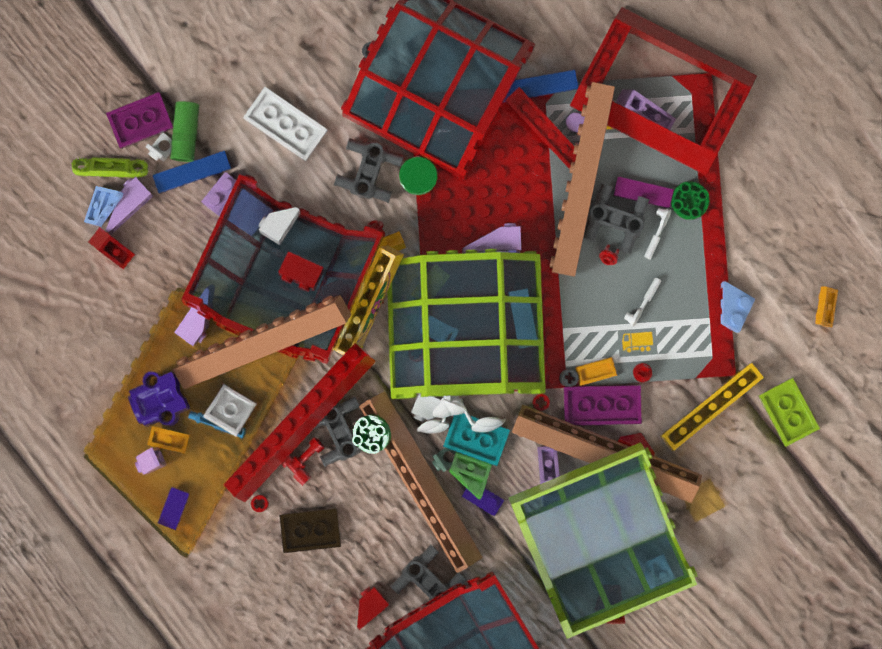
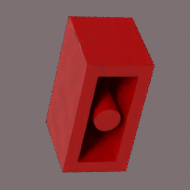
[278,251,324,292]

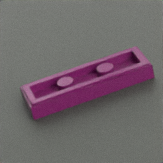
[613,177,674,208]

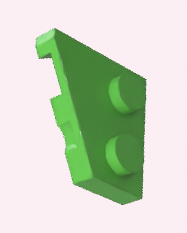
[449,452,492,500]

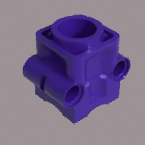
[128,371,191,427]

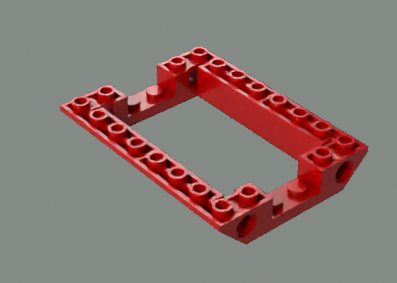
[570,7,757,176]

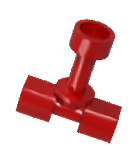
[281,437,325,486]

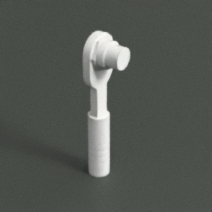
[644,208,671,260]
[624,277,662,327]

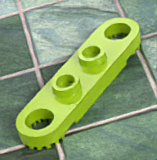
[71,157,148,178]

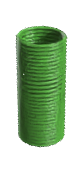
[170,101,200,162]

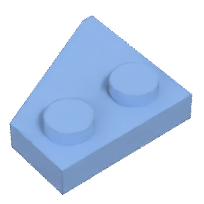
[84,186,124,227]
[721,281,755,333]

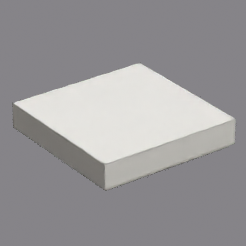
[203,384,257,437]

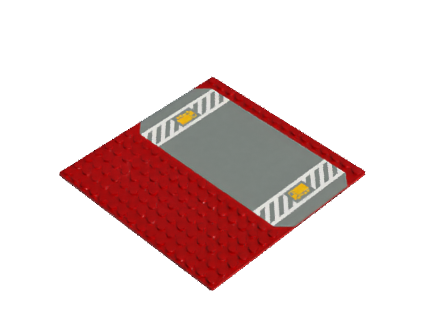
[409,73,736,397]

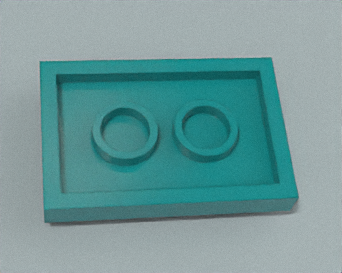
[443,413,510,466]

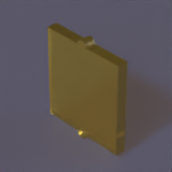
[684,479,725,522]

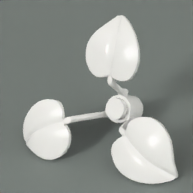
[417,396,506,434]

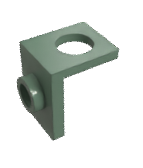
[432,448,458,472]

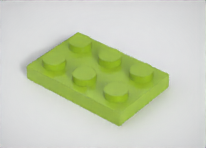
[758,378,820,447]

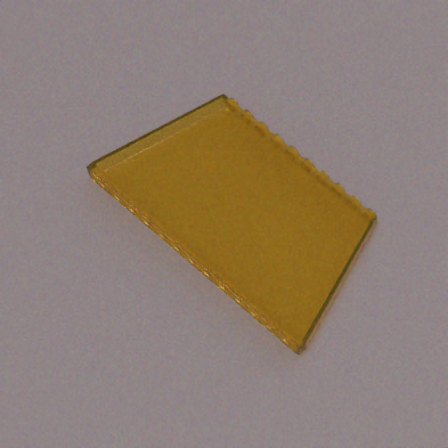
[83,288,308,558]

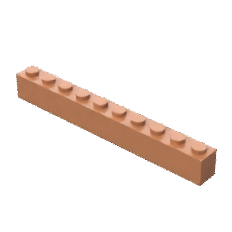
[550,82,615,277]
[173,295,351,389]
[359,391,483,573]
[511,404,702,503]

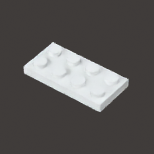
[243,87,328,161]

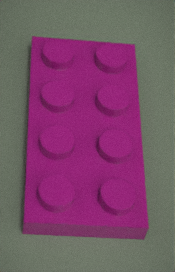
[563,385,642,425]

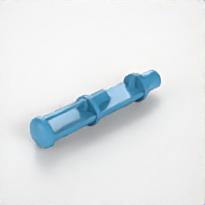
[188,411,247,439]

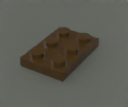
[279,508,341,553]

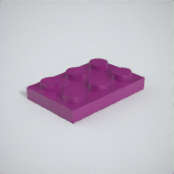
[106,92,173,149]

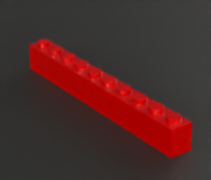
[223,343,376,502]

